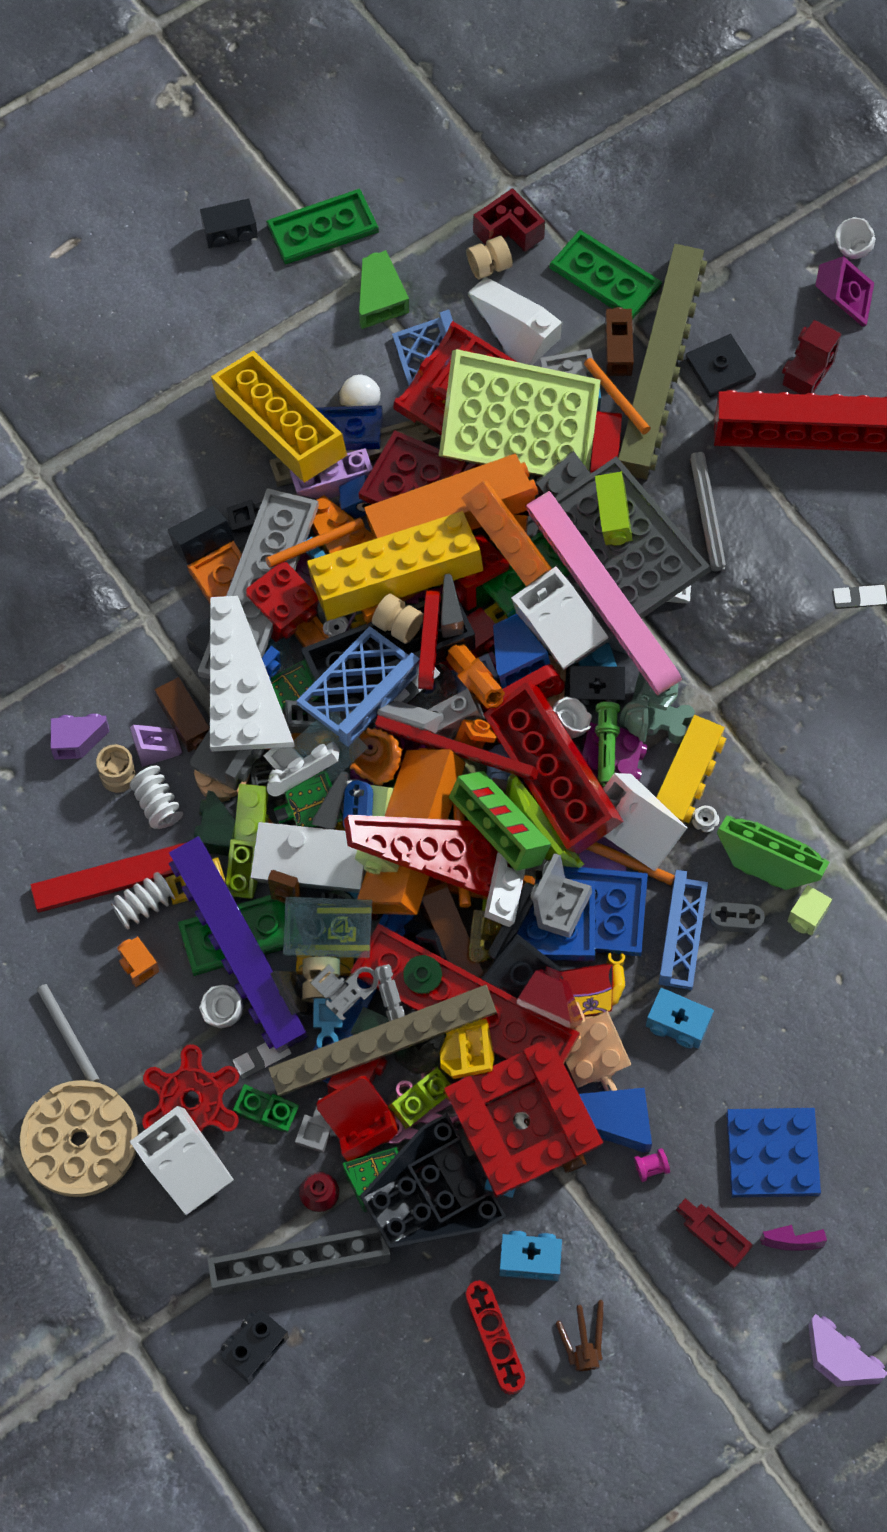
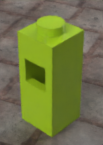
[595,471,633,545]

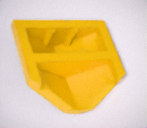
[440,1019,494,1079]

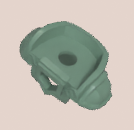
[619,672,695,744]

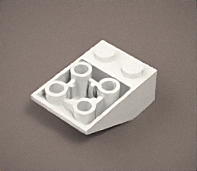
[511,566,608,670]
[603,773,688,871]
[130,1106,234,1215]

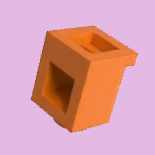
[117,936,159,987]

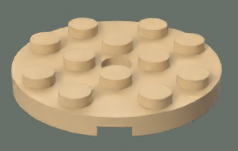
[20,1080,138,1197]

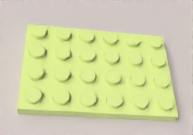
[439,349,600,476]

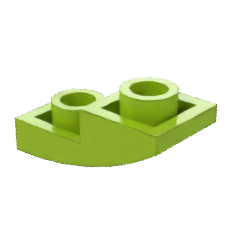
[388,1067,451,1129]

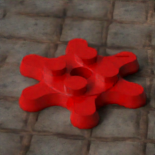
[142,1044,239,1132]

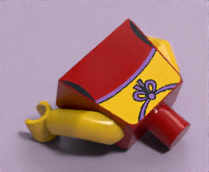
[559,953,625,1017]

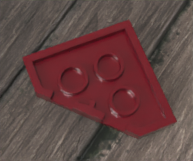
[358,430,466,504]

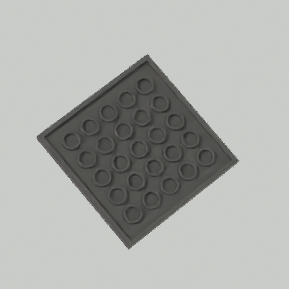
[489,456,711,663]

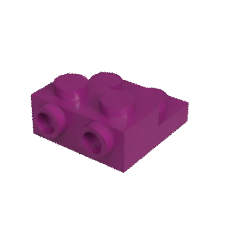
[580,722,647,781]

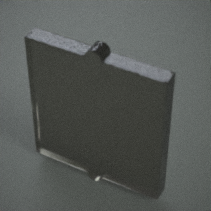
[270,971,314,1015]

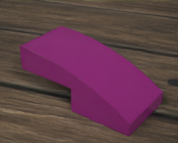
[760,1225,827,1251]

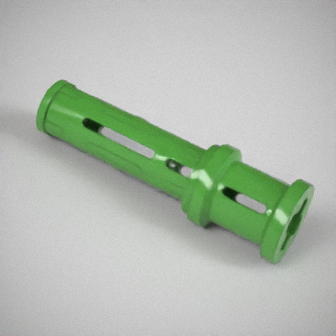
[595,702,620,787]

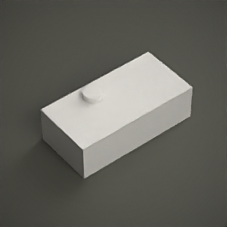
[251,822,366,893]

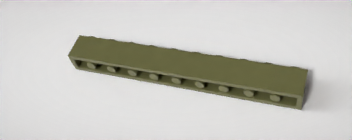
[619,244,707,480]

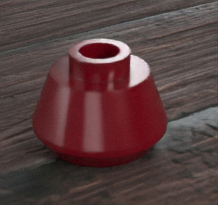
[299,1172,339,1212]

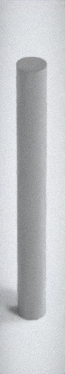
[37,984,100,1082]

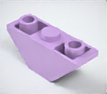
[289,448,373,499]
[808,1314,887,1387]

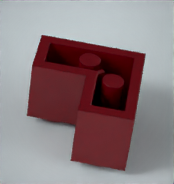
[473,188,545,252]
[782,320,841,395]

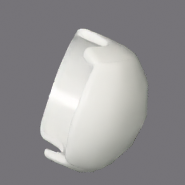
[835,217,876,259]
[339,374,380,413]
[552,697,592,739]
[199,984,243,1029]

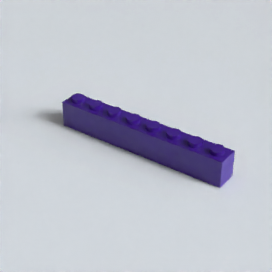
[169,836,309,1053]

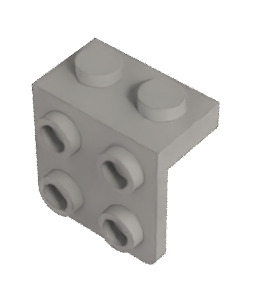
[531,854,592,938]

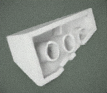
[468,277,562,365]

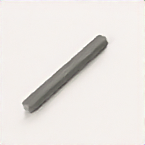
[690,452,726,571]

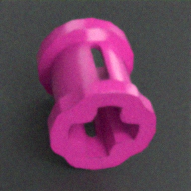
[634,1148,670,1182]

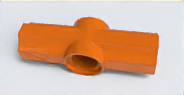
[446,644,505,709]

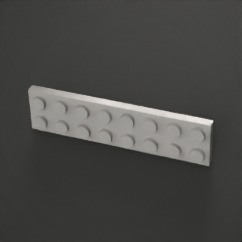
[198,488,319,679]

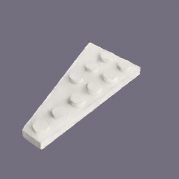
[210,596,295,752]

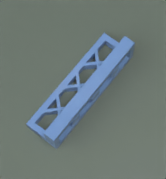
[658,870,708,990]

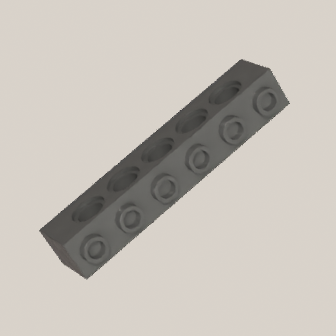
[207,1227,391,1296]

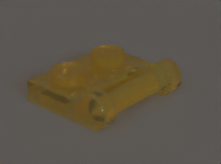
[469,910,503,963]

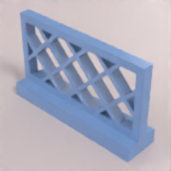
[392,310,453,385]
[297,626,420,747]

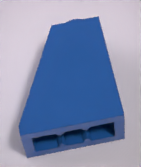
[493,614,550,689]
[579,1088,652,1153]

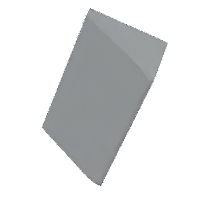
[377,701,442,734]

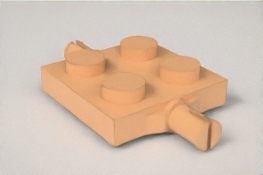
[566,1002,631,1091]

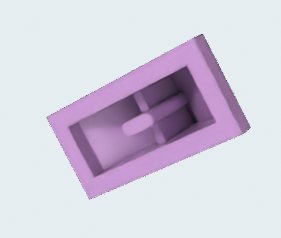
[130,725,182,767]

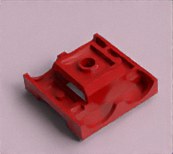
[393,321,517,435]
[443,1037,603,1198]

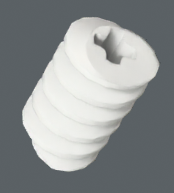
[130,765,183,829]
[111,872,175,930]

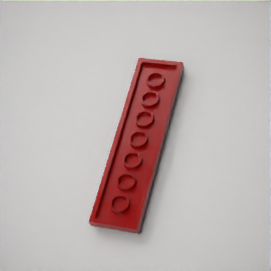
[350,924,580,1064]

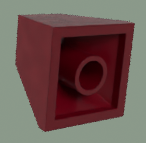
[516,967,583,1028]

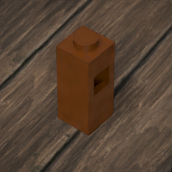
[605,307,634,376]
[154,677,210,752]

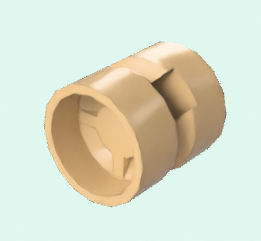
[466,236,512,280]
[372,593,424,644]
[96,744,136,793]
[302,957,340,1003]

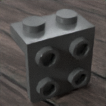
[190,729,264,791]

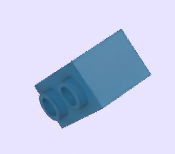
[646,988,714,1049]
[499,1231,562,1281]

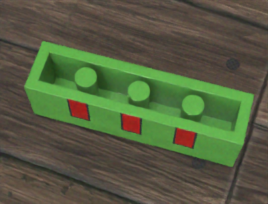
[449,771,551,871]

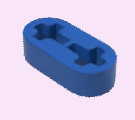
[343,780,373,827]

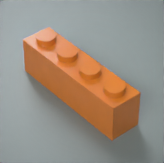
[461,481,552,586]

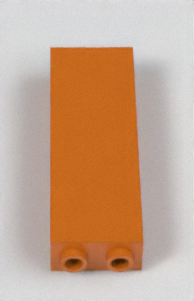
[364,453,538,539]
[357,748,466,915]

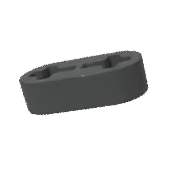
[710,902,765,933]

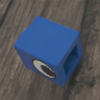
[339,475,372,518]

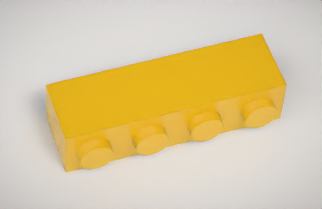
[656,715,727,824]

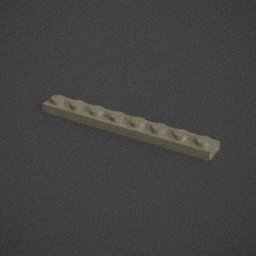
[268,985,497,1096]

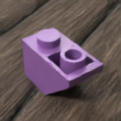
[51,714,109,760]

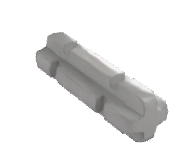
[374,965,405,1021]

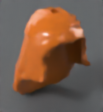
[349,728,402,786]

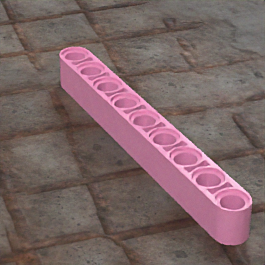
[525,491,682,695]

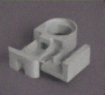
[310,964,379,1020]

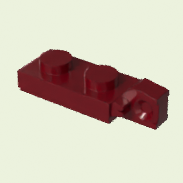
[676,1198,754,1270]

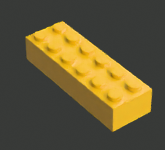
[211,350,347,483]
[307,511,483,621]

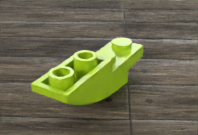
[226,784,269,898]

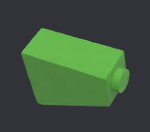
[359,251,409,329]

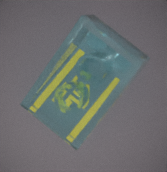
[283,897,372,958]

